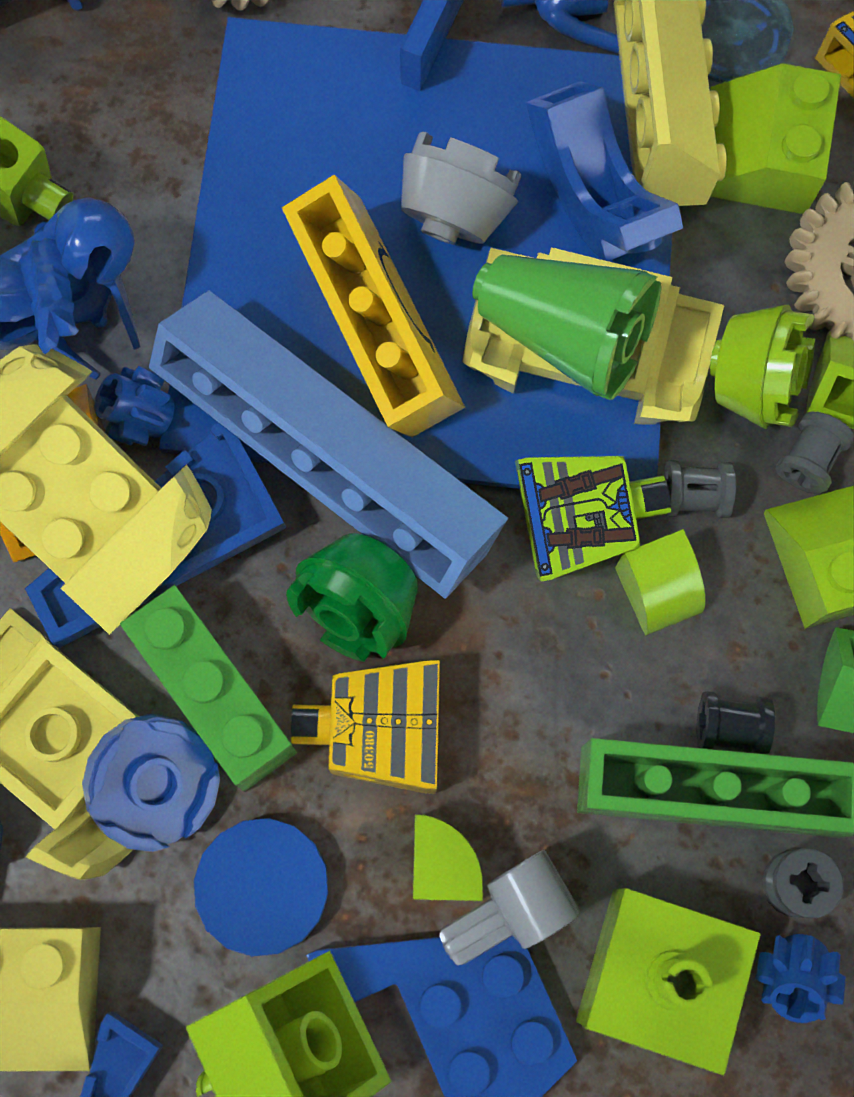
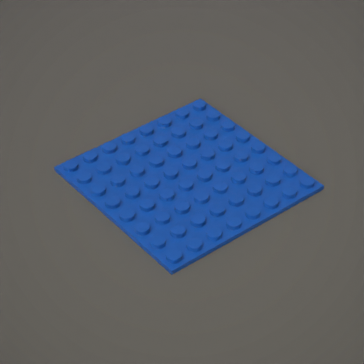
[159,17,672,489]

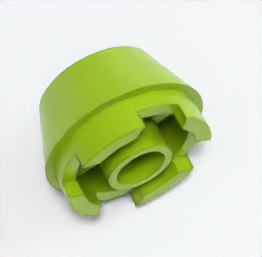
[710,304,815,429]

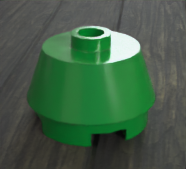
[286,533,418,662]

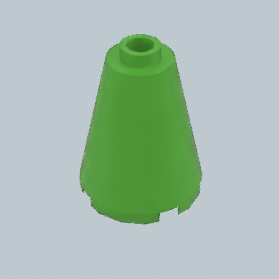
[472,254,662,400]

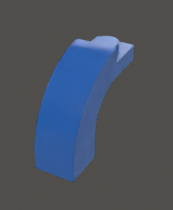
[526,82,683,261]

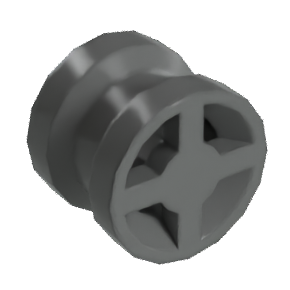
[762,849,844,918]

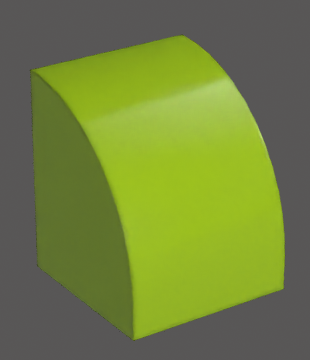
[807,331,854,429]
[615,529,705,636]
[413,815,483,901]

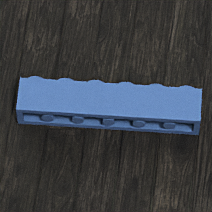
[149,290,508,599]

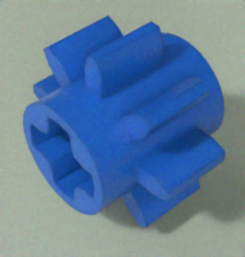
[94,366,174,446]
[755,934,846,1023]

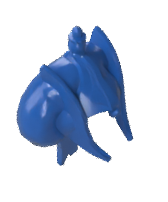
[0,197,140,380]

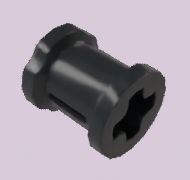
[696,691,775,755]

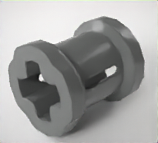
[775,411,854,494]
[663,460,736,518]

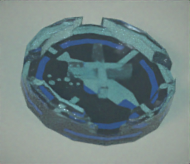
[701,0,794,83]

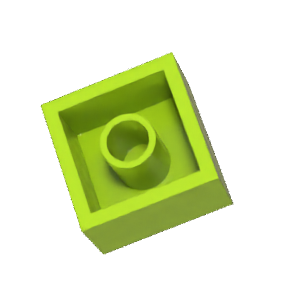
[576,888,761,1076]
[186,951,392,1097]

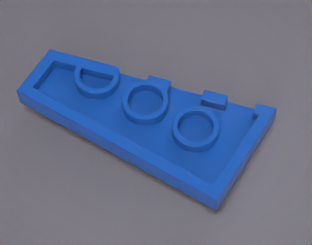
[25,421,287,648]

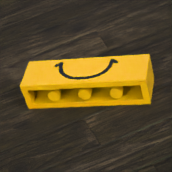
[282,175,465,437]

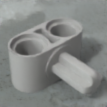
[440,849,580,965]

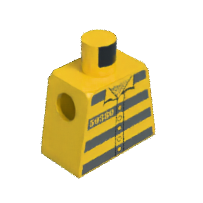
[291,660,440,794]

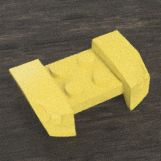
[462,247,724,425]
[0,344,212,635]
[0,608,139,880]

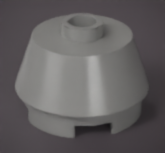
[401,132,522,245]

